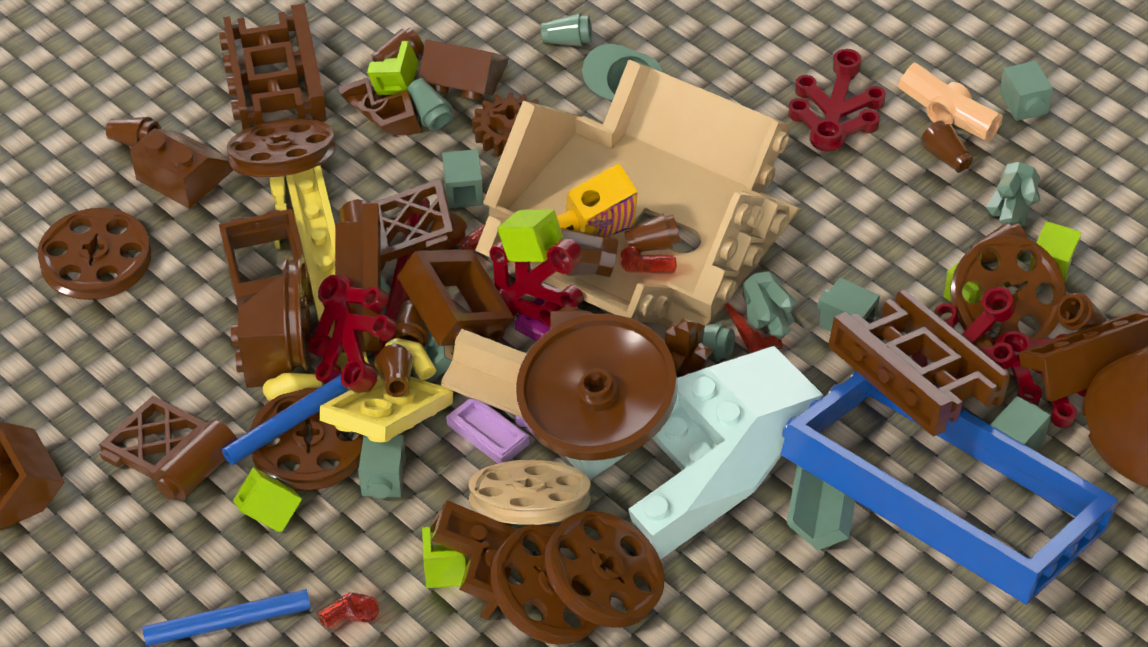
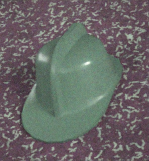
[582,43,663,101]

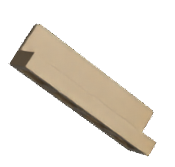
[441,329,527,417]

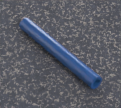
[222,375,350,465]
[142,589,311,647]

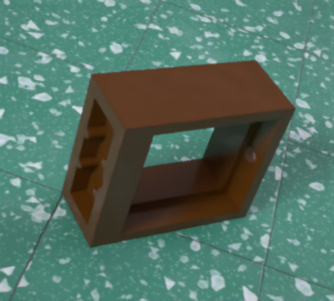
[219,209,313,308]
[397,249,514,346]

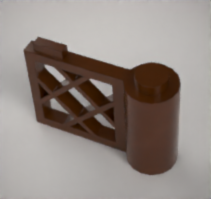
[339,178,456,271]
[99,395,237,501]

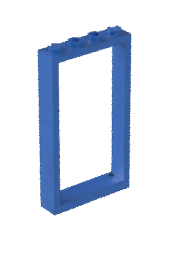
[780,371,1118,605]

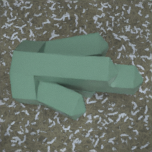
[986,162,1041,226]
[743,271,798,340]

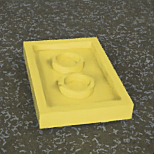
[320,375,453,443]

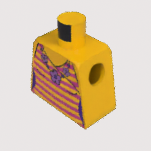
[557,163,638,237]

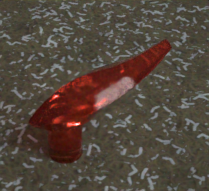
[725,303,782,353]

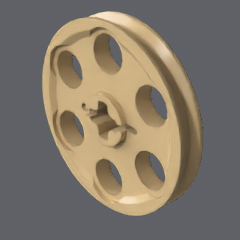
[469,460,591,525]

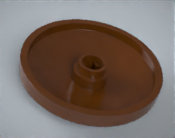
[516,314,678,461]

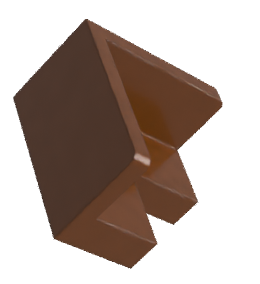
[430,500,518,620]

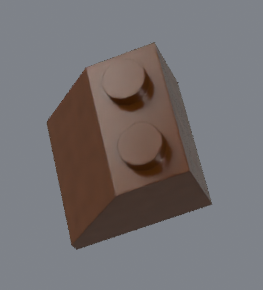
[418,39,509,100]
[130,128,233,209]
[231,277,293,388]
[0,422,65,530]

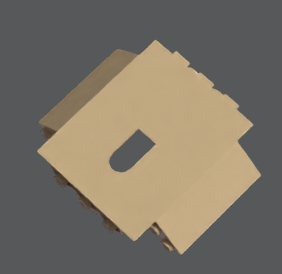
[475,60,801,328]

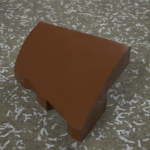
[338,77,422,135]

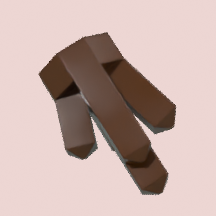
[561,227,618,277]
[665,317,713,378]

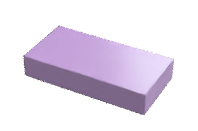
[446,398,530,464]

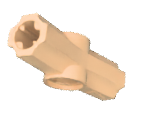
[897,62,1003,142]

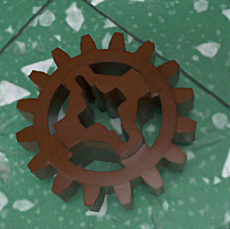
[472,92,539,157]

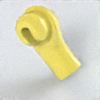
[385,338,436,380]
[263,373,322,402]

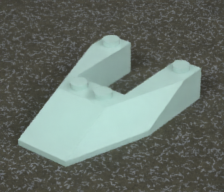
[566,346,824,560]

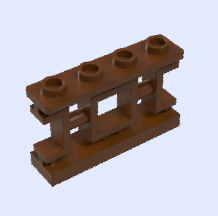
[219,4,327,130]
[828,290,1010,437]

